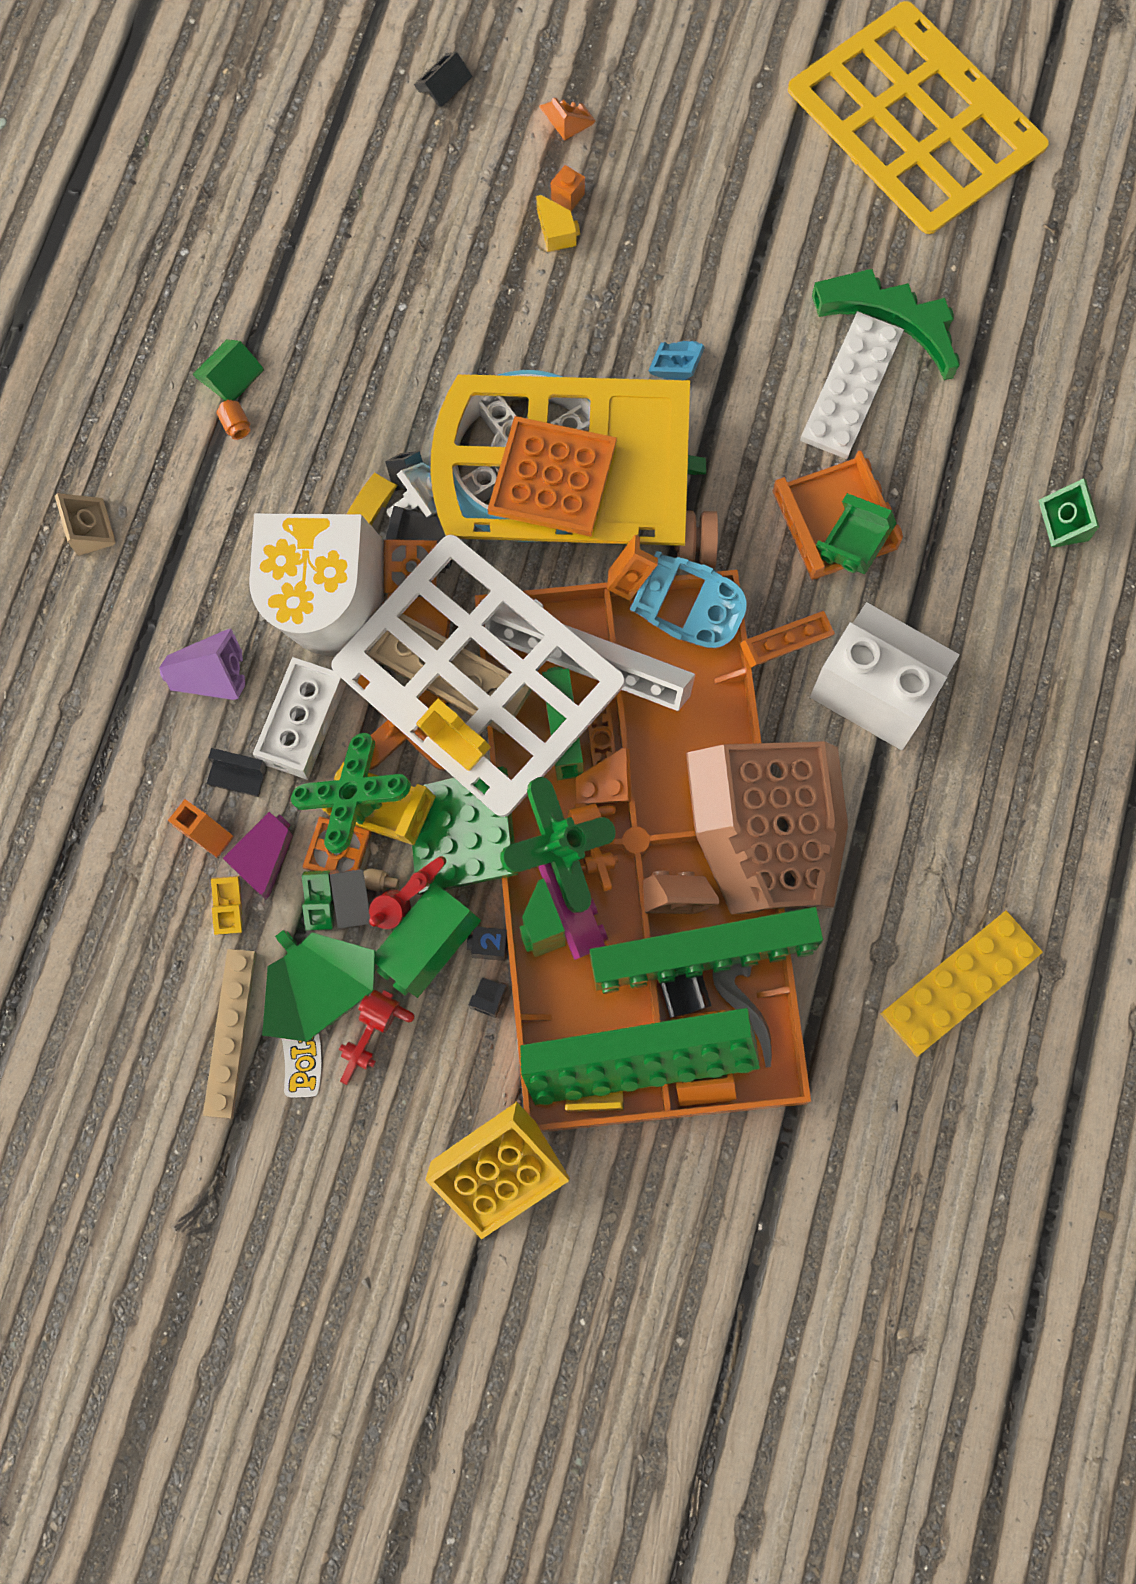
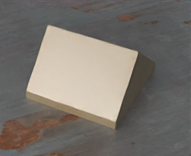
[55,493,116,556]

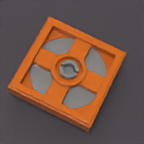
[384,540,437,593]
[302,816,372,872]

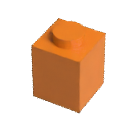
[551,165,585,211]

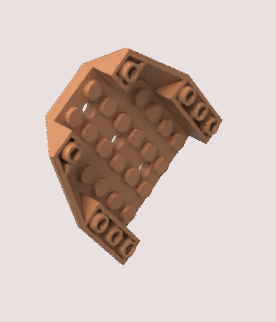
[686,741,848,915]

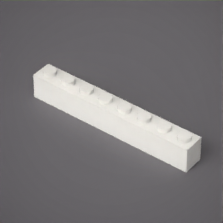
[485,603,695,711]

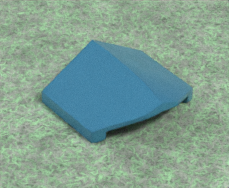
[648,341,705,380]

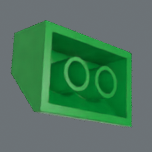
[519,878,566,957]

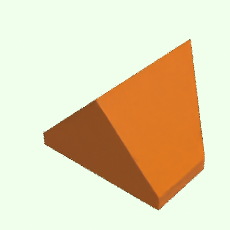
[539,98,596,141]

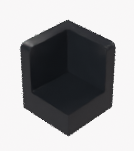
[385,451,423,491]
[469,978,508,1018]

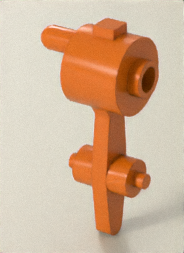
[568,802,619,891]

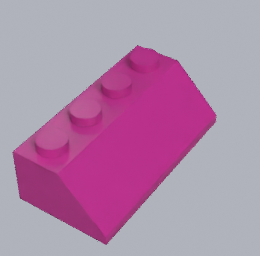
[538,863,608,959]

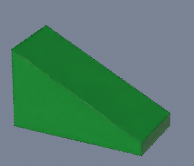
[687,455,706,475]

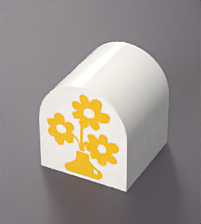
[250,513,384,656]

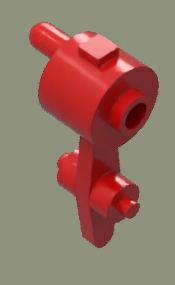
[369,856,446,929]
[339,990,415,1085]

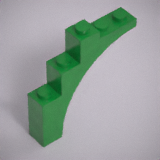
[812,269,960,380]

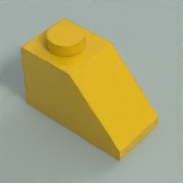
[536,195,580,252]

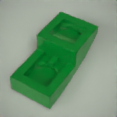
[301,870,334,930]

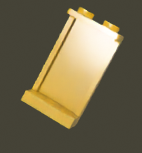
[322,762,436,845]

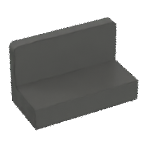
[330,869,370,929]

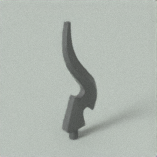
[712,964,772,1068]

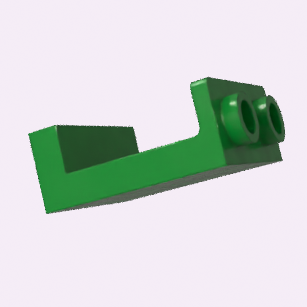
[816,493,897,575]

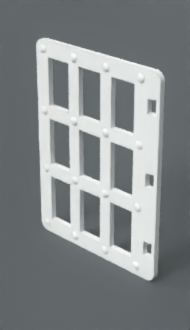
[332,535,625,817]

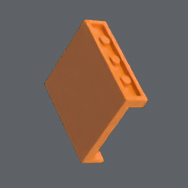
[772,450,903,580]

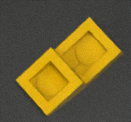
[347,472,397,526]
[211,875,243,935]

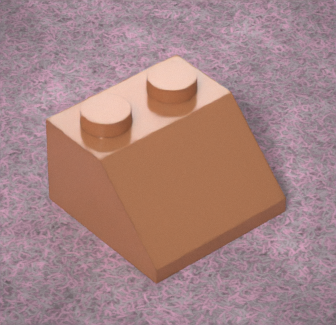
[643,871,719,914]

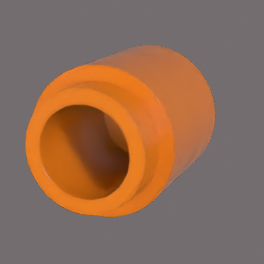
[217,400,250,440]

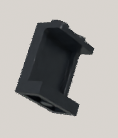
[385,505,453,573]

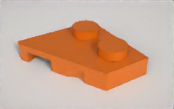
[576,748,632,805]

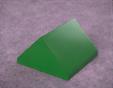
[193,339,264,401]
[1038,478,1100,548]

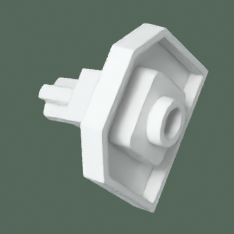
[387,462,437,517]

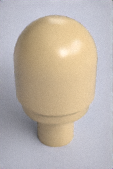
[363,868,399,892]

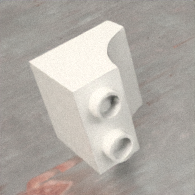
[810,602,959,751]

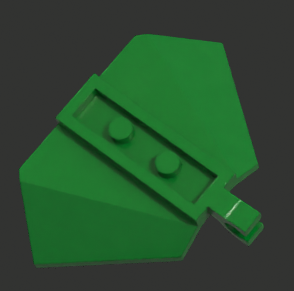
[262,930,376,1042]

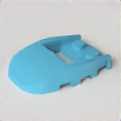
[630,551,747,648]

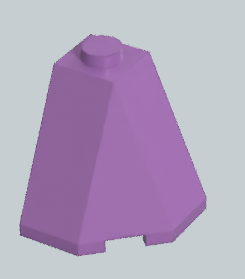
[159,629,245,700]

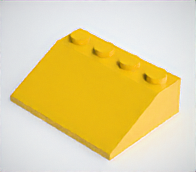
[425,1102,570,1239]

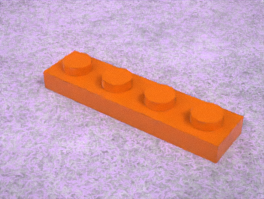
[740,611,835,668]

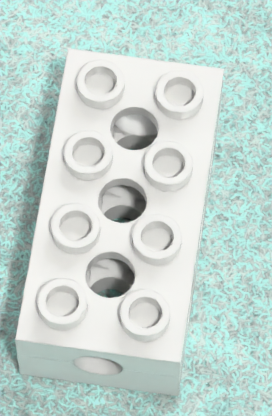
[253,657,346,780]

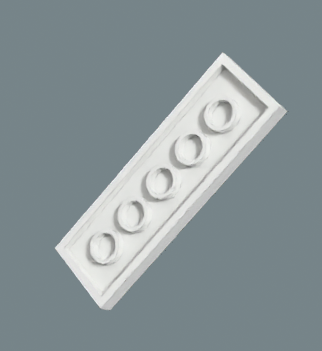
[800,311,904,459]

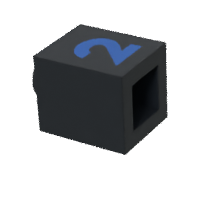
[467,927,507,961]

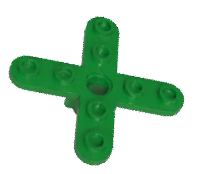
[291,733,411,854]
[500,777,616,913]

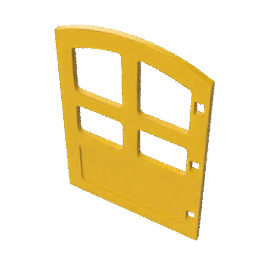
[431,374,690,546]

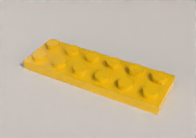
[880,910,1043,1057]

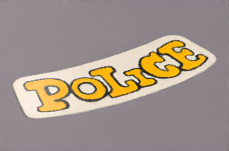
[282,1033,322,1097]

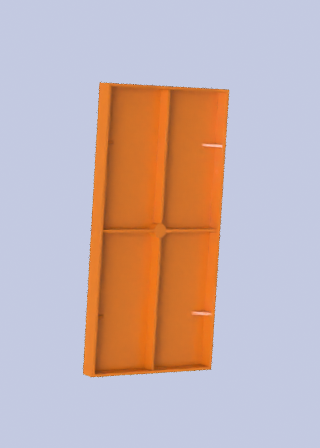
[475,570,811,1132]

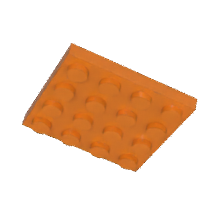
[487,416,617,537]

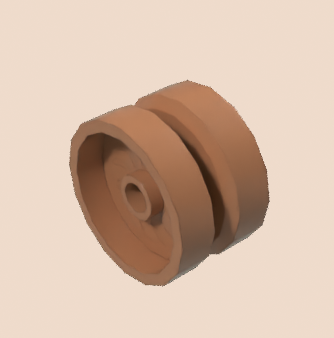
[676,511,718,568]

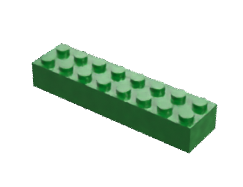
[590,907,823,994]
[520,1008,760,1105]

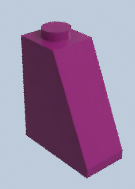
[223,812,293,900]

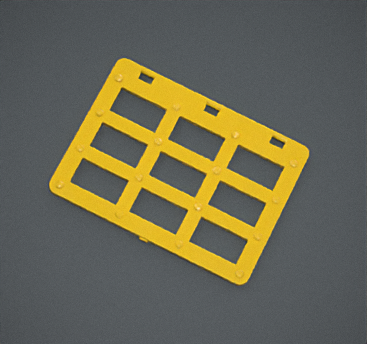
[788,1,1049,234]

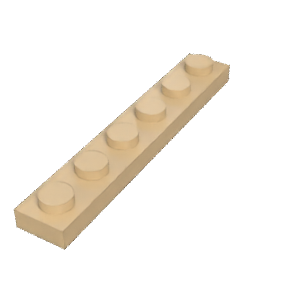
[203,949,256,1119]

